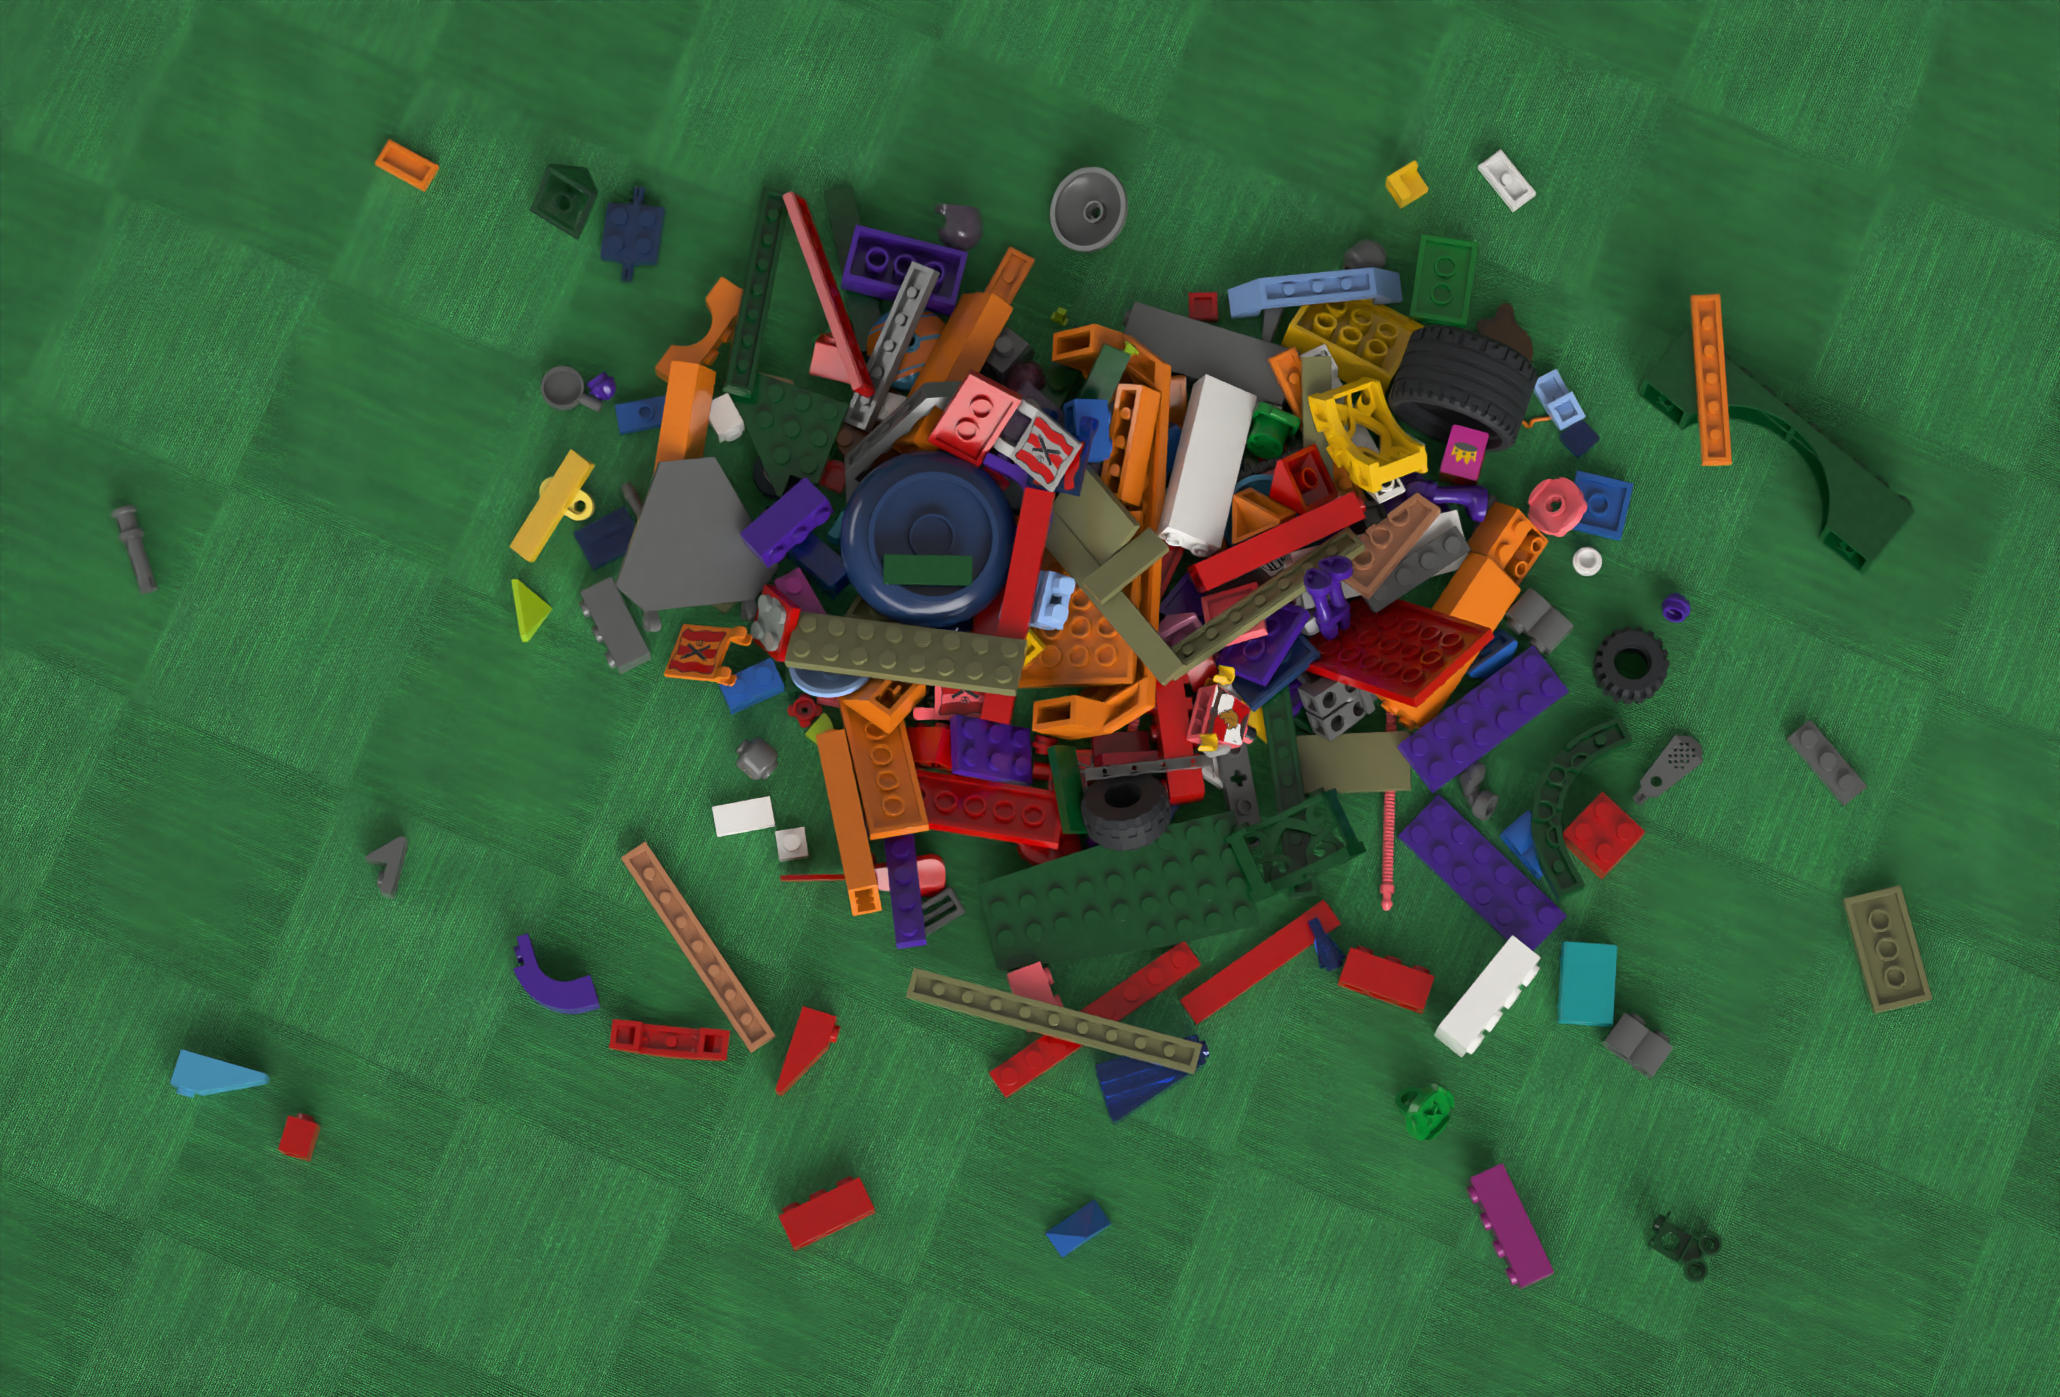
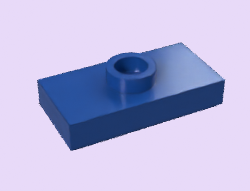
[615,395,666,435]

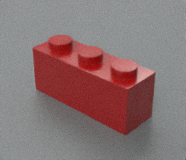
[1338,946,1435,1014]
[778,1176,876,1251]

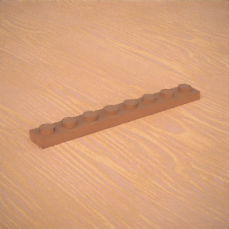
[621,842,776,1053]

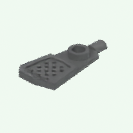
[1632,735,1703,806]

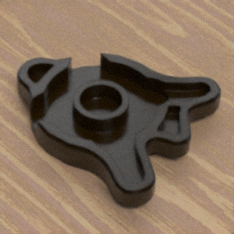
[1476,303,1533,363]

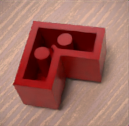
[906,723,974,778]

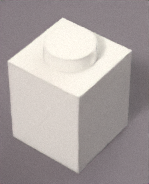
[709,393,745,443]

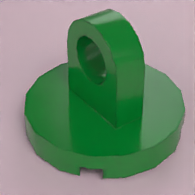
[1395,1084,1454,1142]

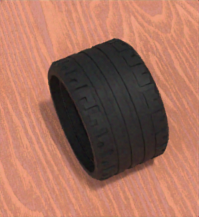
[1388,325,1538,452]

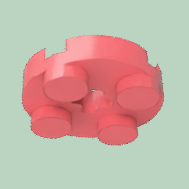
[1528,477,1587,537]

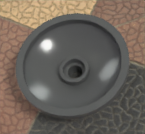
[1050,167,1128,253]

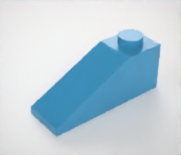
[170,1049,270,1098]

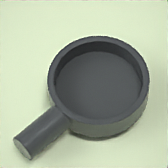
[541,366,604,413]

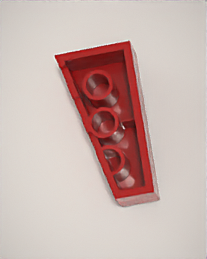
[1146,672,1205,806]

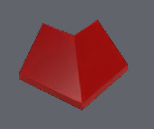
[1269,443,1339,515]

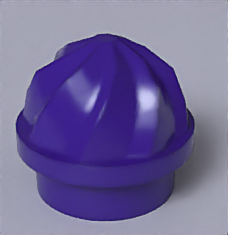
[587,371,616,401]
[1661,592,1691,623]

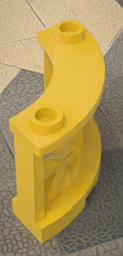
[1308,377,1428,493]

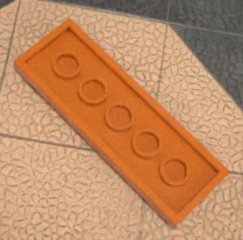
[837,694,929,840]

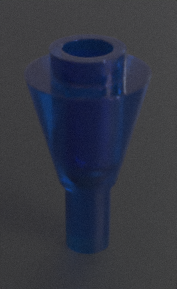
[1307,917,1346,972]

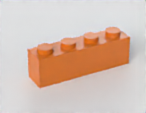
[1101,383,1161,507]

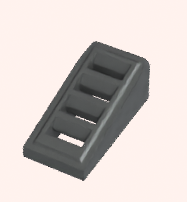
[1261,307,1285,343]

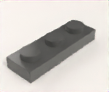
[1786,720,1867,807]

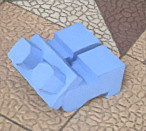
[999,570,1076,630]

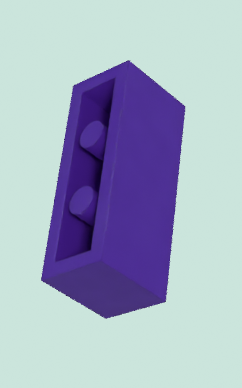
[740,477,834,568]

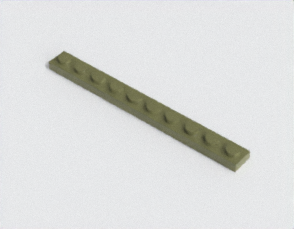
[906,968,1202,1074]

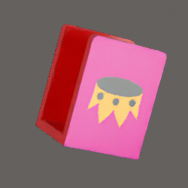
[1439,425,1489,486]

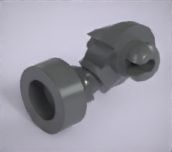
[1459,762,1499,821]

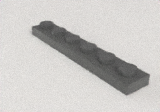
[844,261,940,433]

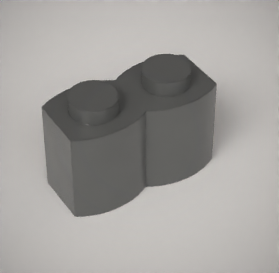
[1505,588,1574,656]
[1602,1013,1673,1079]

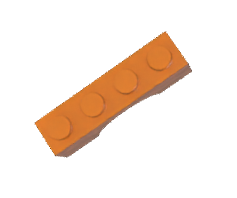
[655,276,742,383]

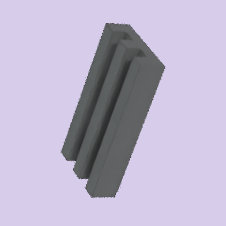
[922,886,966,936]

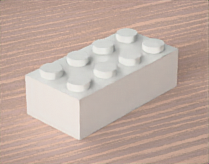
[1434,935,1541,1058]

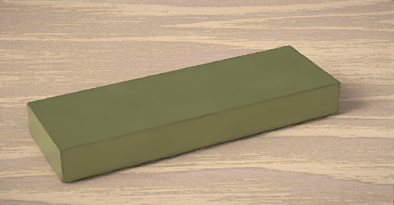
[1082,527,1169,605]

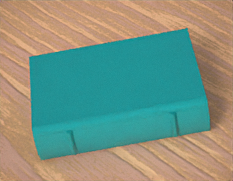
[1556,941,1617,1027]

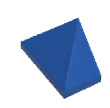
[1466,628,1518,679]
[1045,1199,1111,1258]

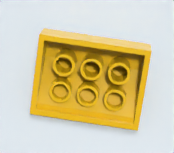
[1281,299,1424,397]

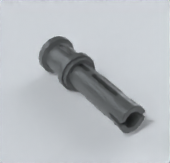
[111,505,158,595]

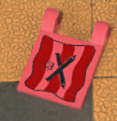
[913,686,985,720]

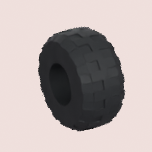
[1081,769,1171,852]

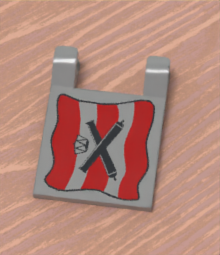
[994,399,1082,492]

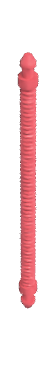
[1380,710,1397,911]

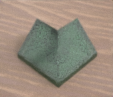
[529,163,598,240]

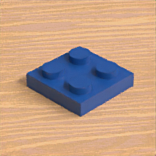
[1572,470,1634,541]

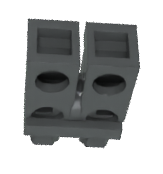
[1298,677,1378,742]

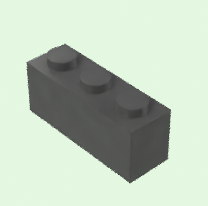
[578,577,651,674]

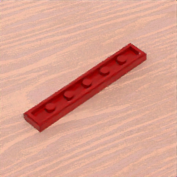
[1179,900,1341,1025]

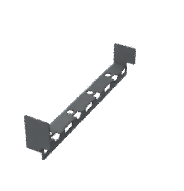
[1084,755,1214,789]

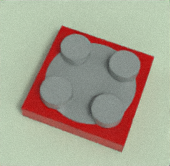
[751,584,801,662]

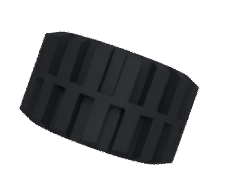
[1592,626,1669,705]

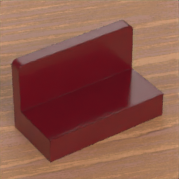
[1091,731,1159,768]

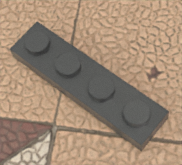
[1362,526,1471,614]

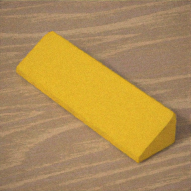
[509,449,595,562]

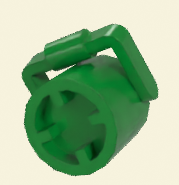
[1246,402,1301,459]

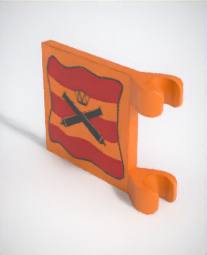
[664,624,753,686]

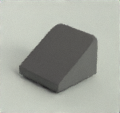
[1352,500,1387,535]

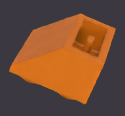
[1467,501,1549,586]
[843,678,926,734]

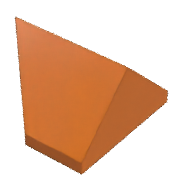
[1232,487,1297,545]

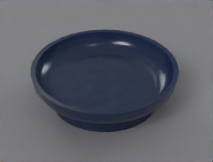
[840,450,1017,628]

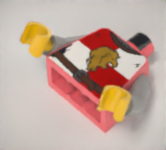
[1186,665,1257,758]

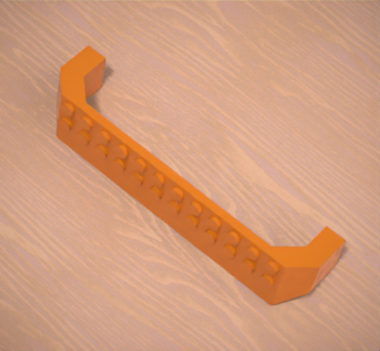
[1032,324,1171,740]

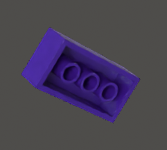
[841,225,968,316]

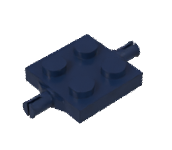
[600,186,666,283]

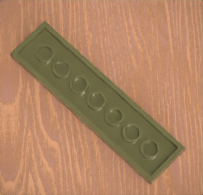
[785,611,1028,696]

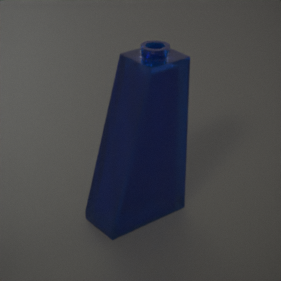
[758,506,851,601]
[1095,1034,1210,1125]

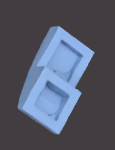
[1534,369,1586,431]

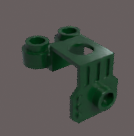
[1648,1210,1722,1283]

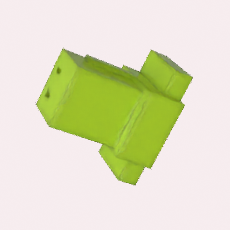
[1050,307,1069,327]
[1123,341,1139,356]

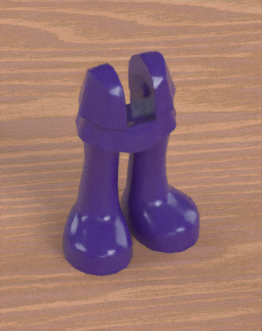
[1403,479,1488,522]
[1303,556,1353,640]

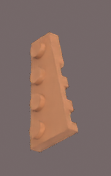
[1341,493,1441,599]

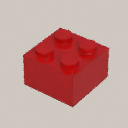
[1563,792,1645,880]

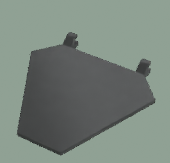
[614,457,779,632]

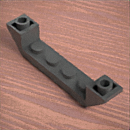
[844,381,962,503]

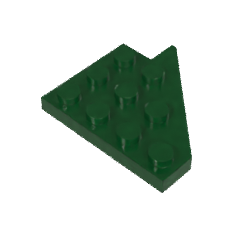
[730,372,849,499]

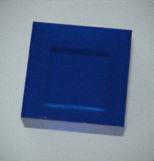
[1559,419,1600,460]

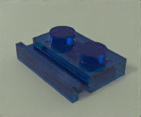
[573,506,635,571]

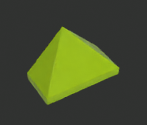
[511,579,553,642]

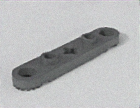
[1216,742,1263,851]

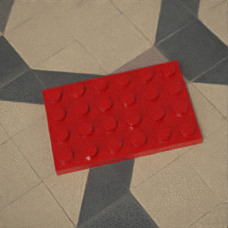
[1305,595,1494,708]

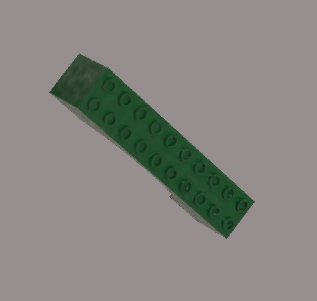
[1638,327,1916,576]

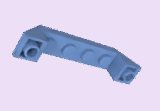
[1228,267,1403,319]

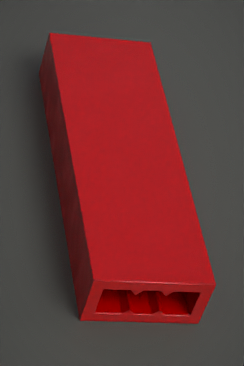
[1187,491,1366,594]

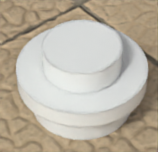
[1572,547,1602,576]

